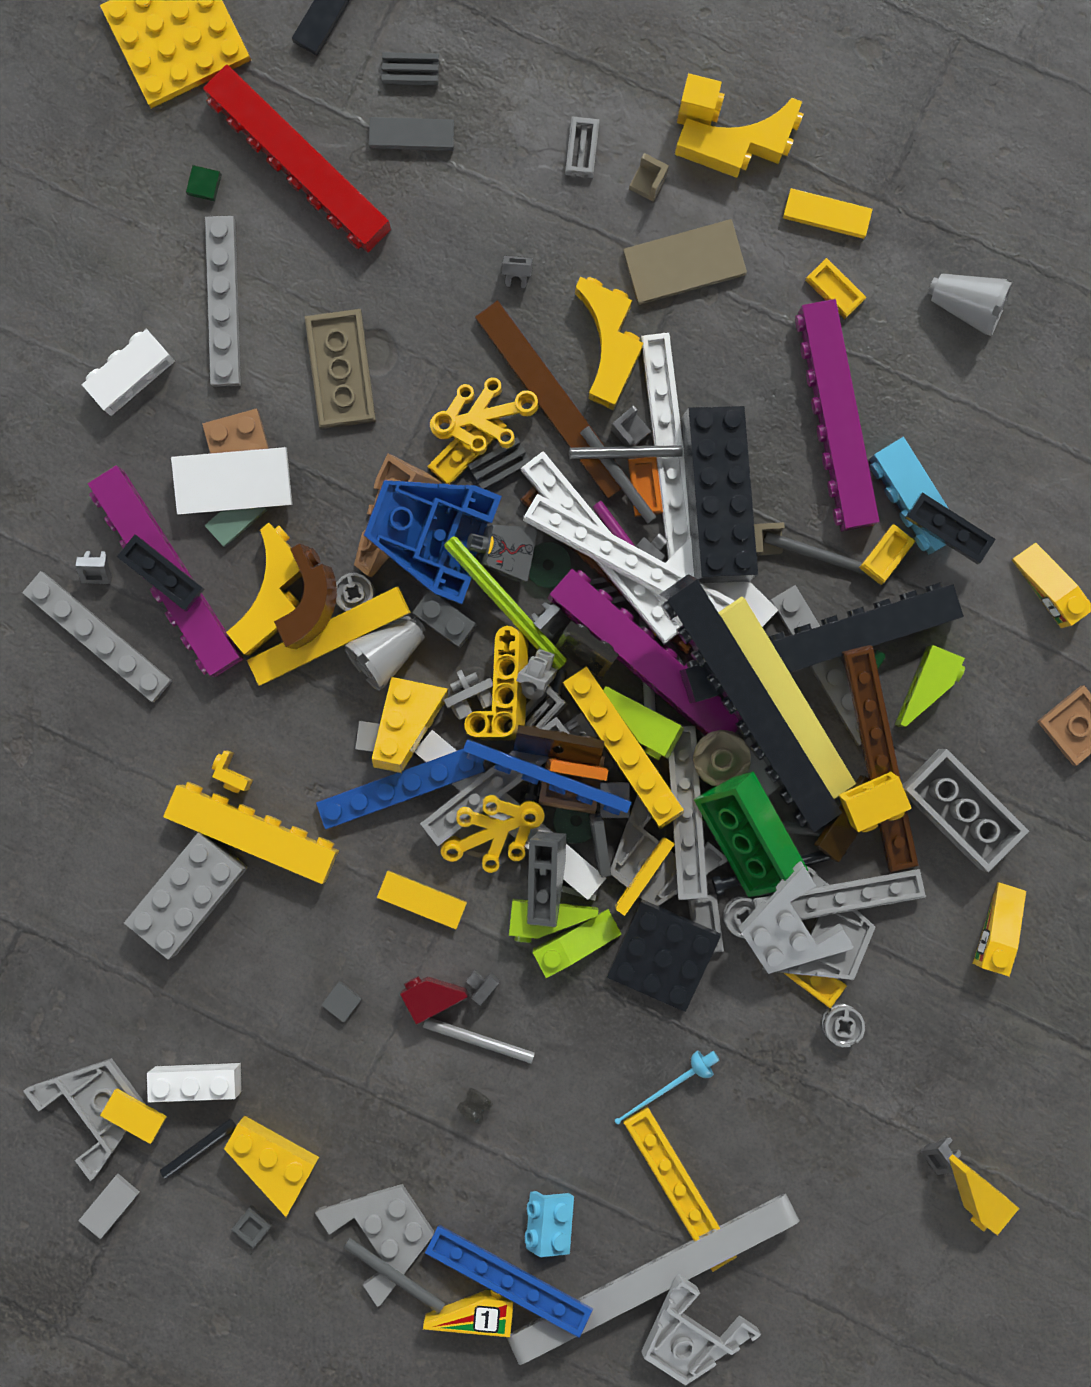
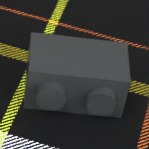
[412,590,477,649]

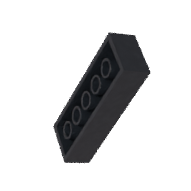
[681,406,758,583]

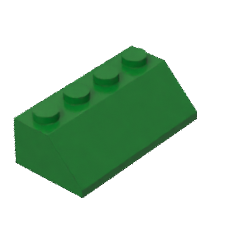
[694,771,808,897]

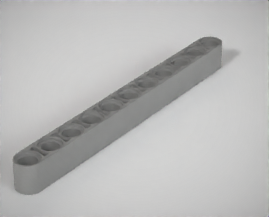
[506,1193,800,1365]

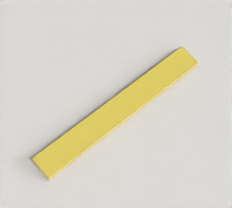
[718,597,856,799]

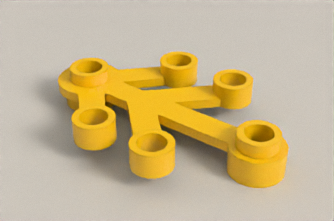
[430,378,538,455]
[441,795,544,873]

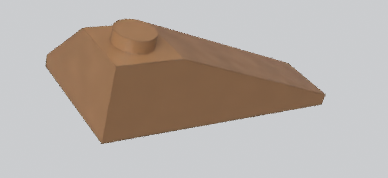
[354,454,442,577]

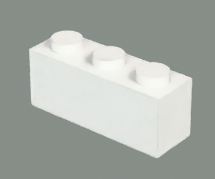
[82,329,175,416]
[147,1063,241,1102]

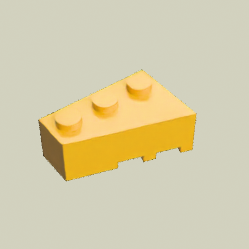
[372,677,448,773]
[224,1116,319,1217]

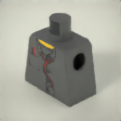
[466,525,538,582]

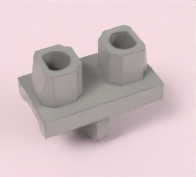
[516,649,558,700]
[444,670,493,720]

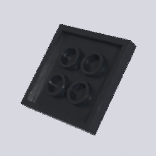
[607,899,721,1012]

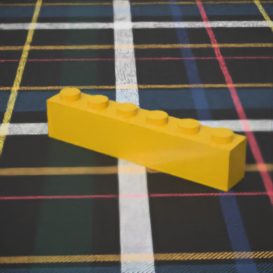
[563,666,684,829]
[163,782,339,884]

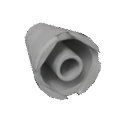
[928,274,1013,336]
[345,616,425,691]

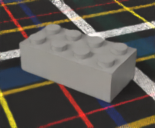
[902,749,1029,872]
[124,833,248,960]

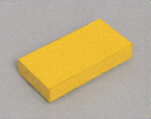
[805,258,866,319]
[859,524,916,585]
[100,1088,167,1144]

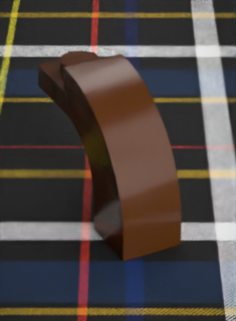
[274,544,337,649]

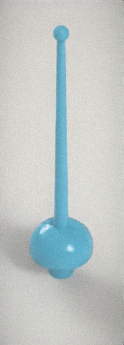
[615,1051,720,1124]

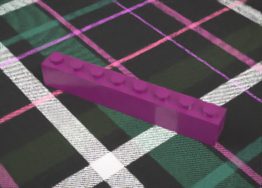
[795,299,880,532]
[87,465,244,677]
[547,569,739,736]

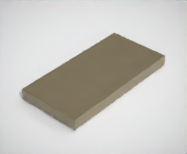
[623,219,747,305]
[305,309,376,429]

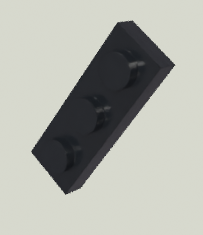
[905,492,996,565]
[117,534,205,611]

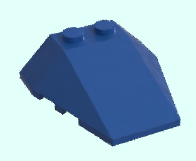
[364,480,502,604]

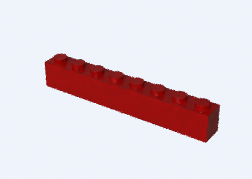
[203,64,391,253]

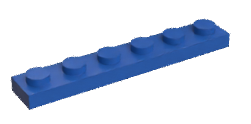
[463,739,631,816]
[316,749,486,830]
[425,1225,593,1338]

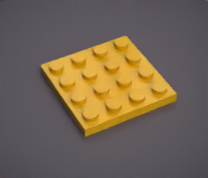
[100,0,251,109]

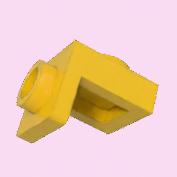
[212,751,253,794]

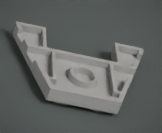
[610,796,727,906]
[738,861,854,974]
[762,866,875,980]
[23,1058,146,1181]
[315,1184,434,1307]
[641,1274,761,1385]

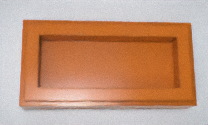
[628,457,663,517]
[546,757,608,781]

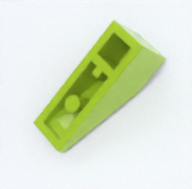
[895,645,965,727]
[603,686,684,760]
[509,898,599,943]
[533,909,621,978]

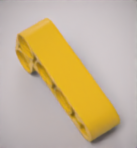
[464,626,528,740]

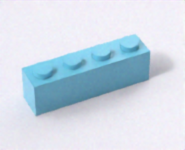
[869,437,949,555]

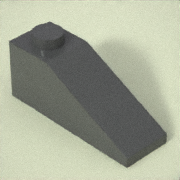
[527,831,566,927]

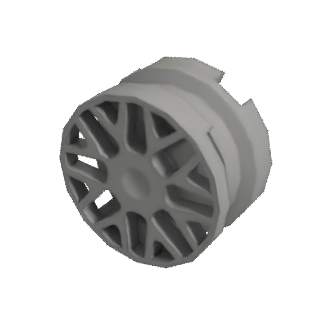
[336,573,376,611]
[723,896,754,938]
[821,1004,865,1047]

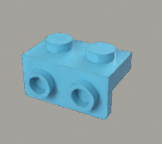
[525,1191,574,1257]

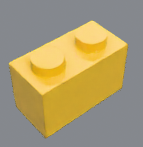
[677,73,725,126]
[839,772,912,832]

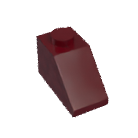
[400,976,469,1025]

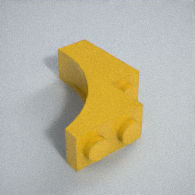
[675,98,804,178]
[575,277,643,410]
[226,523,302,656]

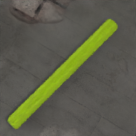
[444,536,567,669]

